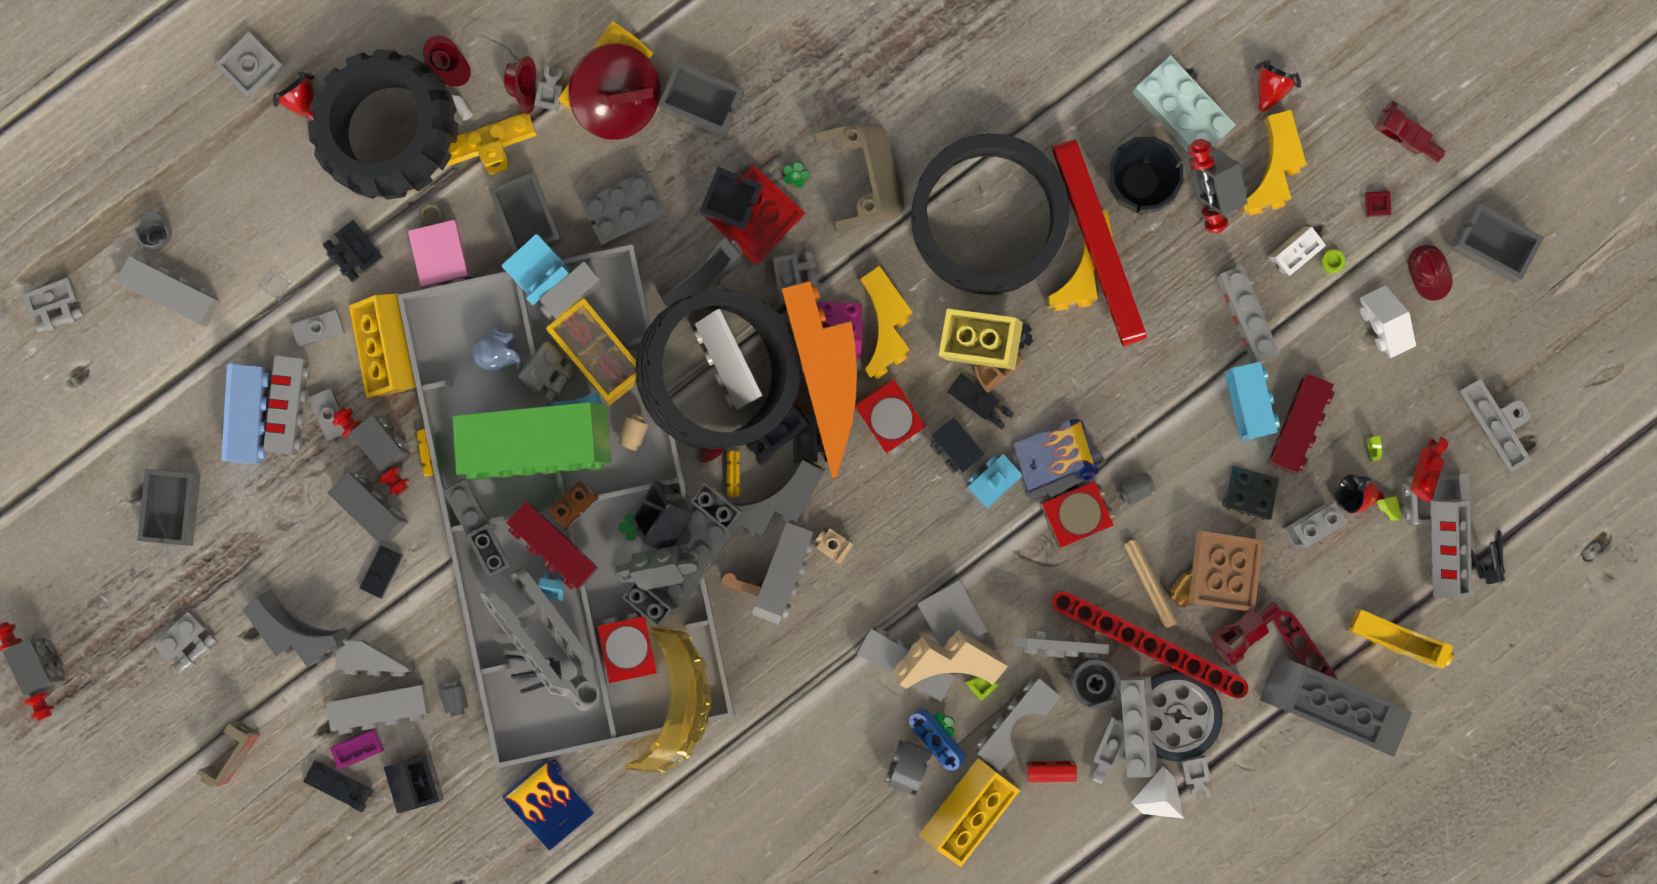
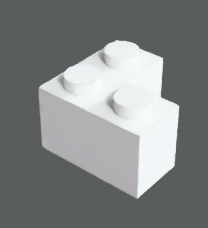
[1360,285,1416,358]

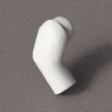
[452,95,473,120]

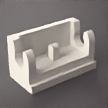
[1267,226,1326,276]

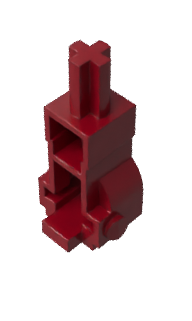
[1375,101,1446,163]
[1212,602,1282,666]

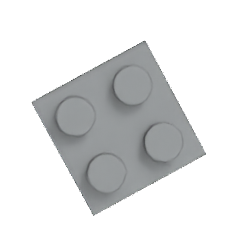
[215,32,284,99]

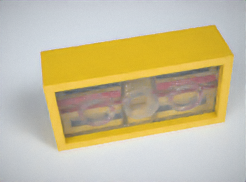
[546,298,637,406]

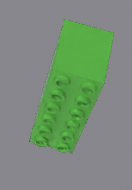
[452,402,611,480]

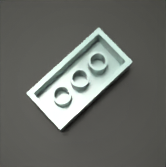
[1133,56,1236,157]

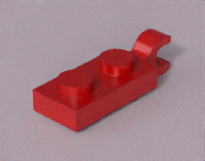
[1410,437,1448,502]

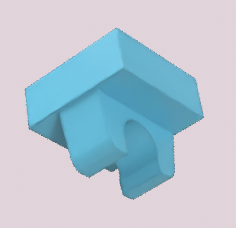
[538,572,564,601]

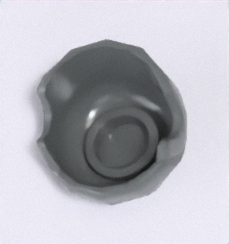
[135,211,172,250]

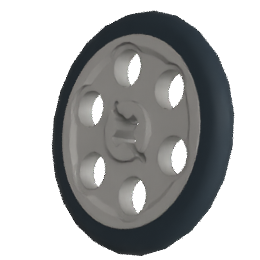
[1149,670,1223,762]

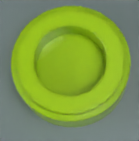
[1320,249,1346,274]

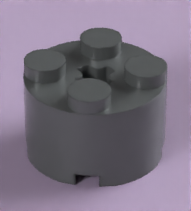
[1069,659,1121,708]
[884,740,932,796]

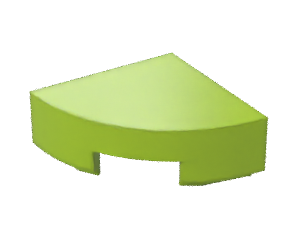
[1366,436,1382,462]
[1377,496,1403,521]
[965,677,999,701]

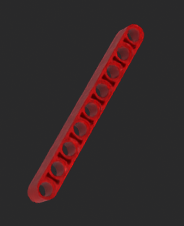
[1052,138,1147,347]
[1051,591,1249,699]

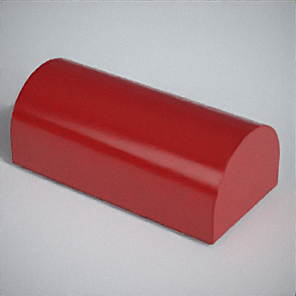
[1026,761,1077,783]

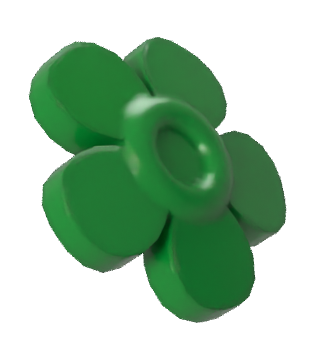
[783,161,810,188]
[619,513,640,541]
[934,712,955,738]

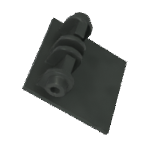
[1222,466,1279,520]

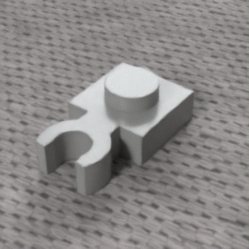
[534,66,563,111]
[1181,755,1211,800]

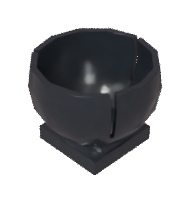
[1106,136,1184,215]

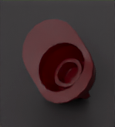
[423,35,471,87]
[504,56,536,114]
[1408,245,1453,301]

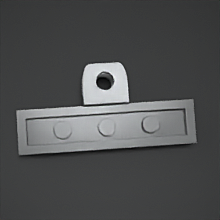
[1459,379,1532,473]
[1014,631,1109,658]

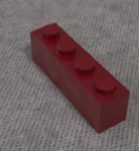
[1267,373,1335,474]
[506,502,599,590]

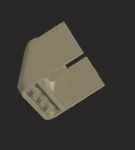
[815,125,904,232]

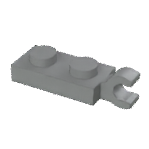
[1091,717,1125,784]

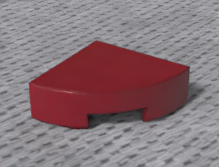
[701,448,725,463]

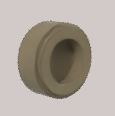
[419,203,444,226]

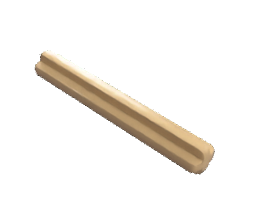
[1124,539,1177,628]

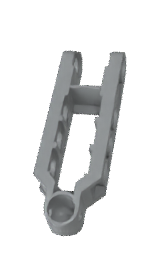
[481,567,600,711]

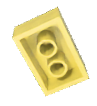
[939,309,1023,370]

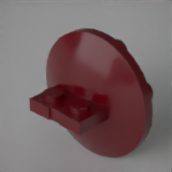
[568,43,660,140]

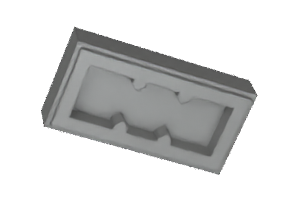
[291,310,345,348]
[308,388,344,442]

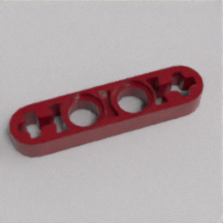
[1273,611,1338,680]

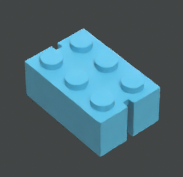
[1225,361,1280,442]

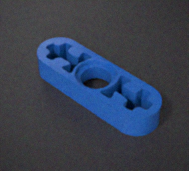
[909,708,965,771]

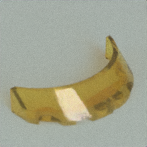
[625,626,711,774]

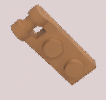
[722,573,762,596]

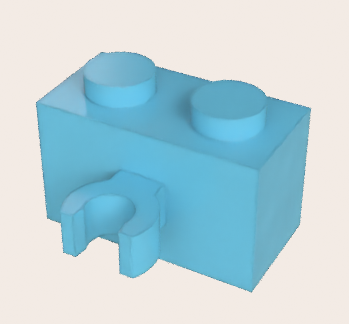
[967,454,1023,508]

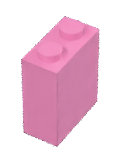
[408,220,471,289]

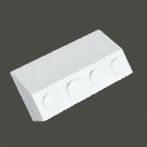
[693,309,763,411]

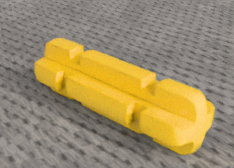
[417,429,435,476]
[727,451,740,497]

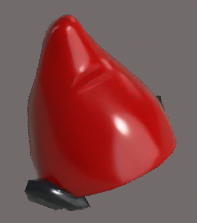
[1254,60,1301,112]
[273,72,315,120]
[1334,474,1385,514]

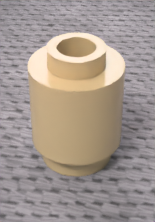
[618,413,649,451]

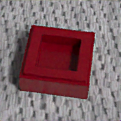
[1365,191,1392,217]

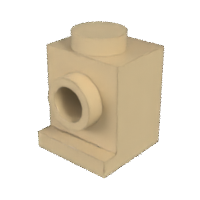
[815,529,853,564]

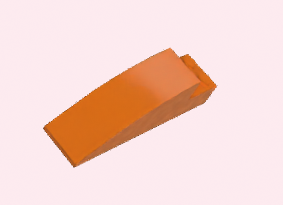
[782,281,857,478]

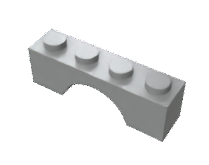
[1120,676,1158,778]
[976,678,1061,772]

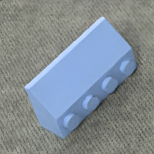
[221,364,270,464]

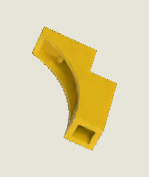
[1240,110,1307,216]
[1047,210,1113,311]
[860,266,913,379]
[1347,609,1454,669]

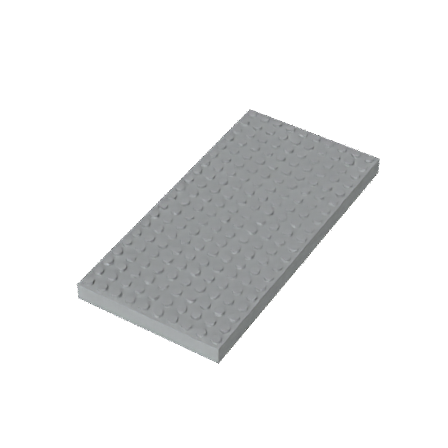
[397,244,735,769]

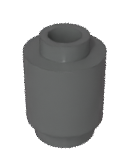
[1118,473,1156,505]
[440,680,469,717]

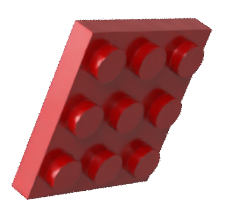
[705,165,806,266]

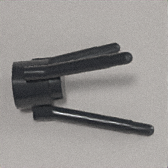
[1471,530,1505,584]
[505,654,562,694]

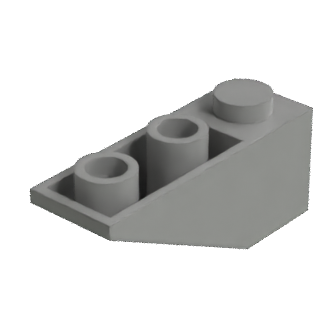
[335,640,412,677]

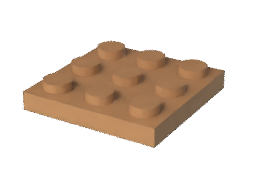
[1188,531,1263,611]

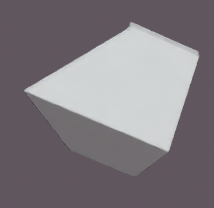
[1131,767,1184,819]

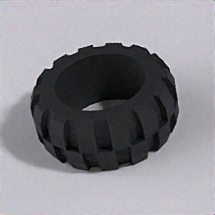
[307,49,459,200]

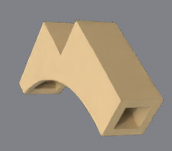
[893,630,1008,689]

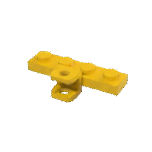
[446,113,537,175]

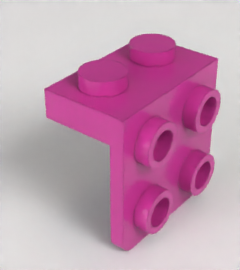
[817,302,863,358]

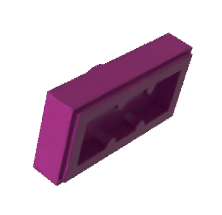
[330,728,385,770]

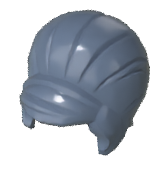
[472,325,523,372]

